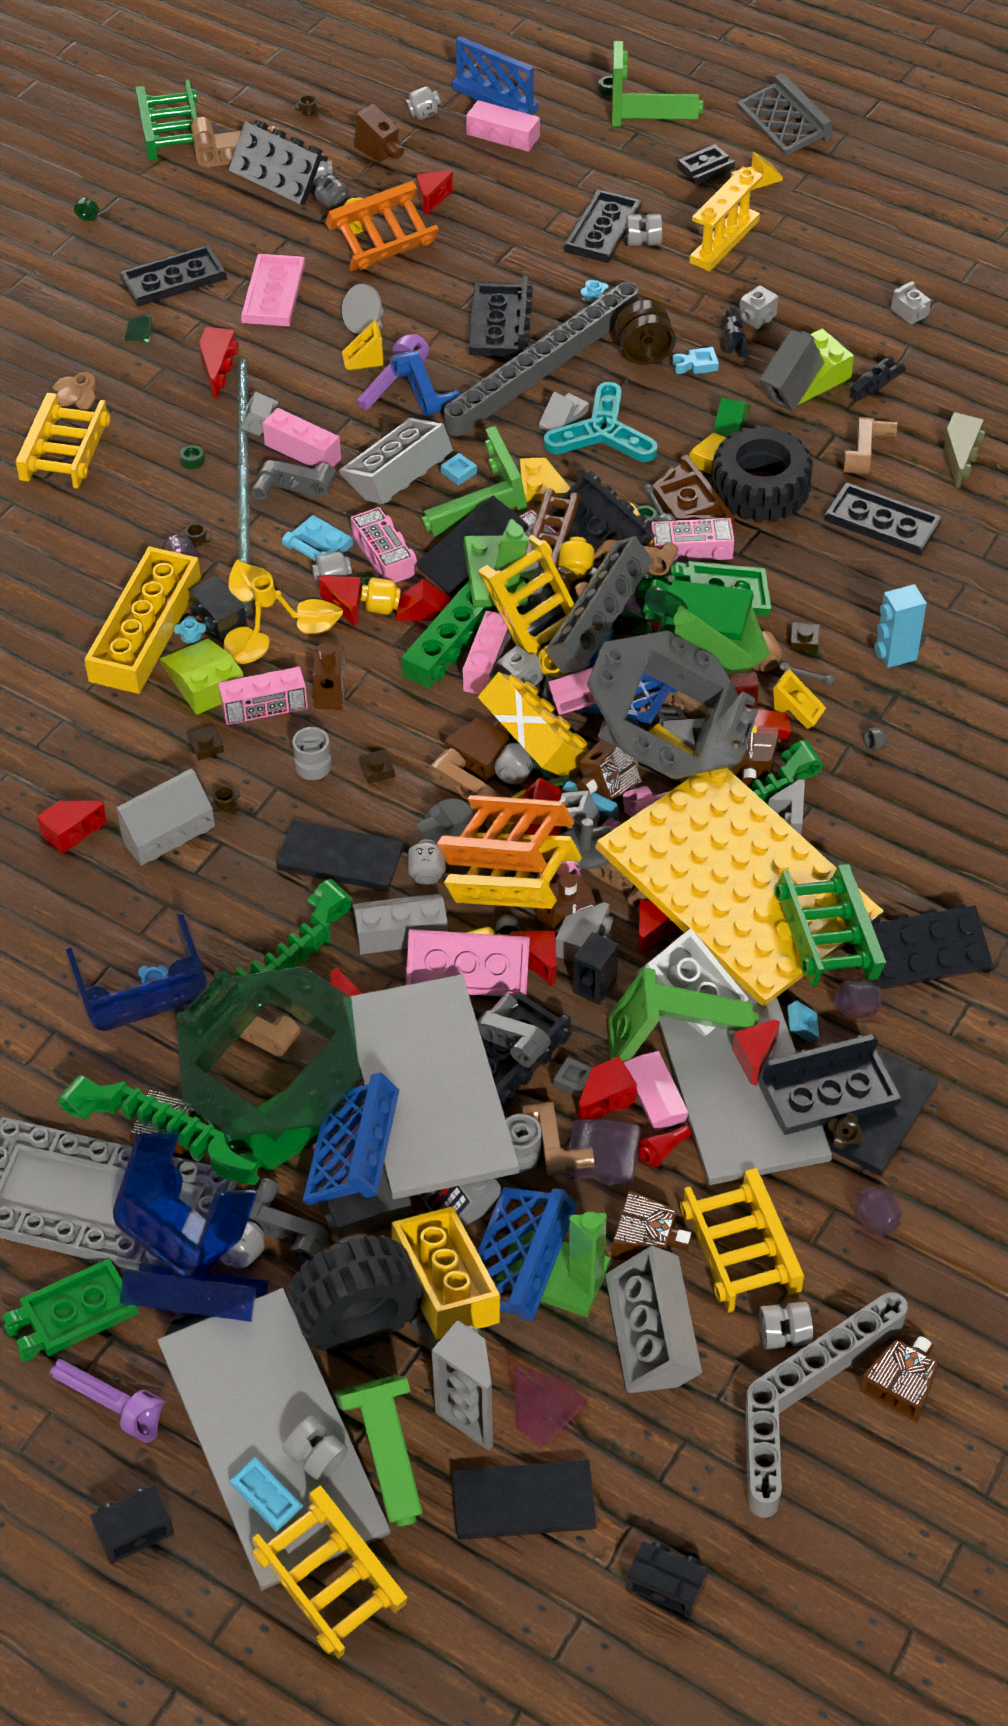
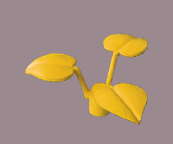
[224,560,343,664]

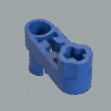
[390,350,460,416]

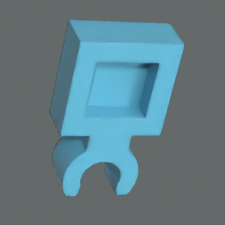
[672,347,719,374]

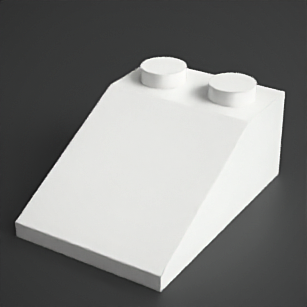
[636,928,749,1037]

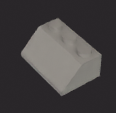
[116,768,215,866]
[353,893,448,955]

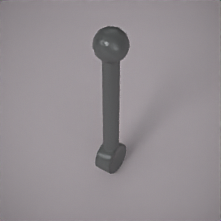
[779,662,834,686]

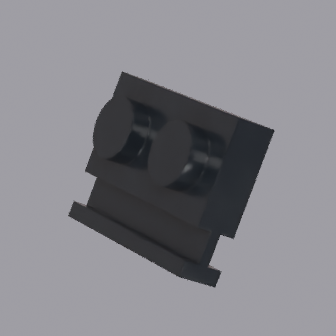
[678,144,735,185]

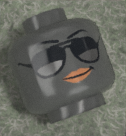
[314,174,349,210]

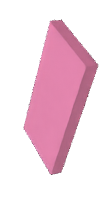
[241,254,305,326]
[406,929,530,997]

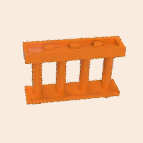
[325,181,439,271]
[437,795,574,873]

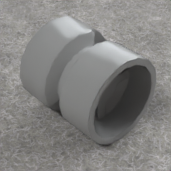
[626,214,662,246]
[292,727,332,780]
[506,1114,542,1172]
[759,1301,813,1350]
[282,1416,348,1483]

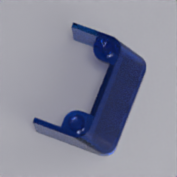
[66,913,208,1031]
[113,1132,257,1278]

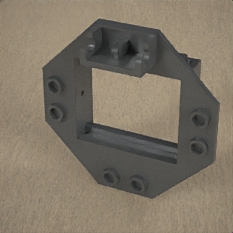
[587,631,759,782]

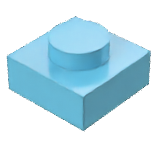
[441,453,477,486]
[788,1001,819,1043]

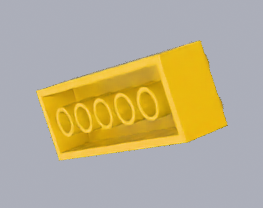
[84,546,201,694]

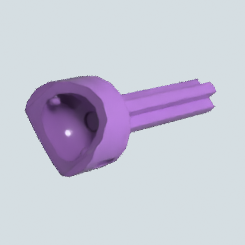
[356,334,429,411]
[50,1359,167,1443]

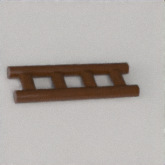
[525,488,581,568]

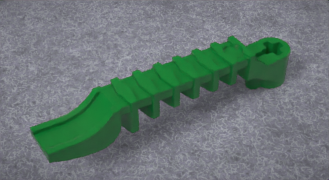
[751,740,823,805]
[194,879,353,1028]
[57,1075,260,1185]

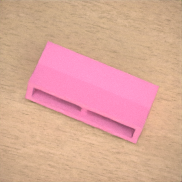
[548,668,596,715]
[624,1051,688,1133]

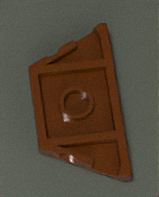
[653,455,735,526]

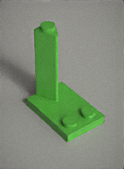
[612,41,703,127]
[421,426,528,537]
[463,519,529,607]
[674,605,770,683]
[607,967,759,1062]
[496,1212,611,1318]
[332,1374,423,1527]

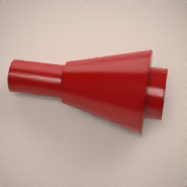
[638,1125,691,1168]

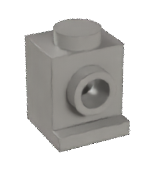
[891,281,931,325]
[241,391,278,436]
[560,791,600,831]

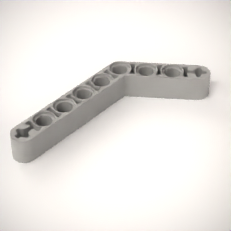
[745,1292,908,1518]

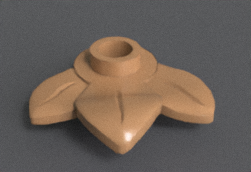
[52,372,96,411]

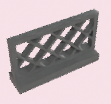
[737,73,833,156]

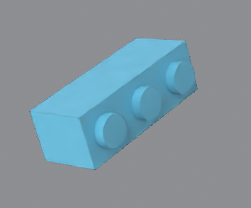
[874,584,927,668]

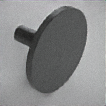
[418,799,475,844]
[561,818,611,869]

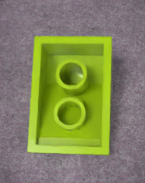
[798,328,854,405]
[159,638,243,715]

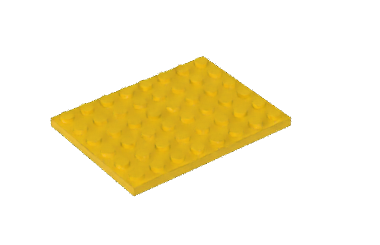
[595,768,884,1007]

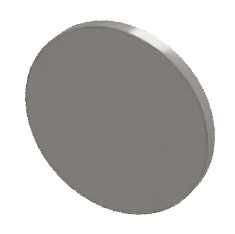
[342,284,384,334]

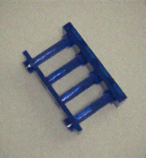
[119,1262,270,1322]

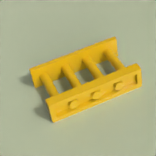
[690,166,763,271]
[16,393,110,488]
[478,535,575,657]
[444,833,582,909]
[680,1168,804,1313]
[251,1485,408,1659]

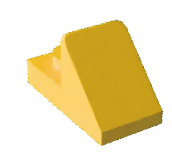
[731,152,783,190]
[773,669,826,729]

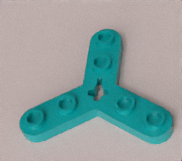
[544,382,657,462]

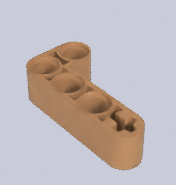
[191,117,280,167]

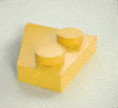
[520,458,570,502]

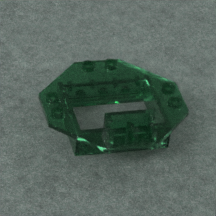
[176,966,361,1141]

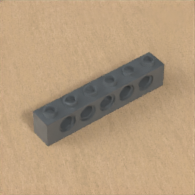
[545,536,653,674]

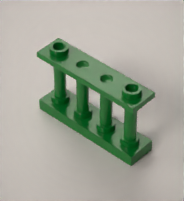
[136,80,197,160]
[774,864,886,987]

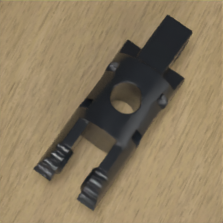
[721,307,748,358]
[850,355,906,402]

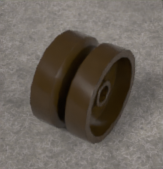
[615,300,676,365]

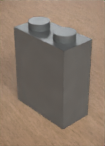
[759,329,825,412]
[317,1164,412,1244]

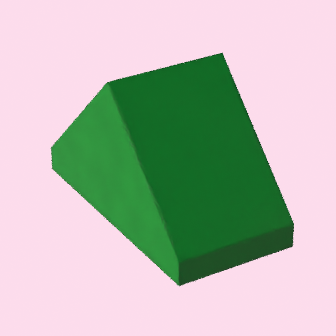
[713,397,751,438]

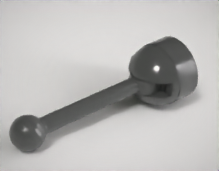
[643,484,677,522]

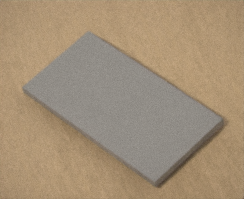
[343,974,519,1199]
[658,977,832,1185]
[0,1117,238,1285]
[157,1288,391,1591]

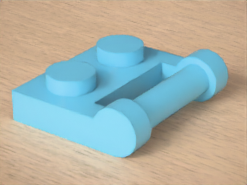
[282,515,353,565]

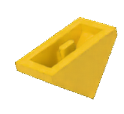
[342,320,383,370]

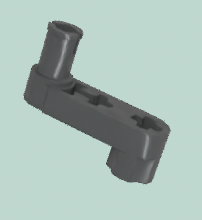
[251,460,337,500]
[477,994,551,1067]
[239,1179,330,1264]

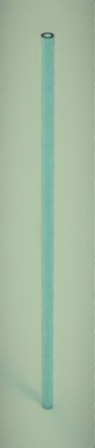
[238,358,250,617]

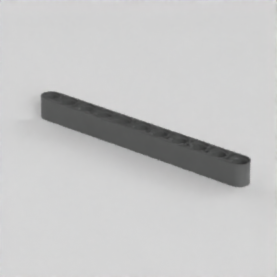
[444,282,639,436]

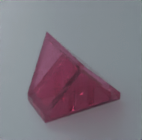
[515,1366,587,1449]

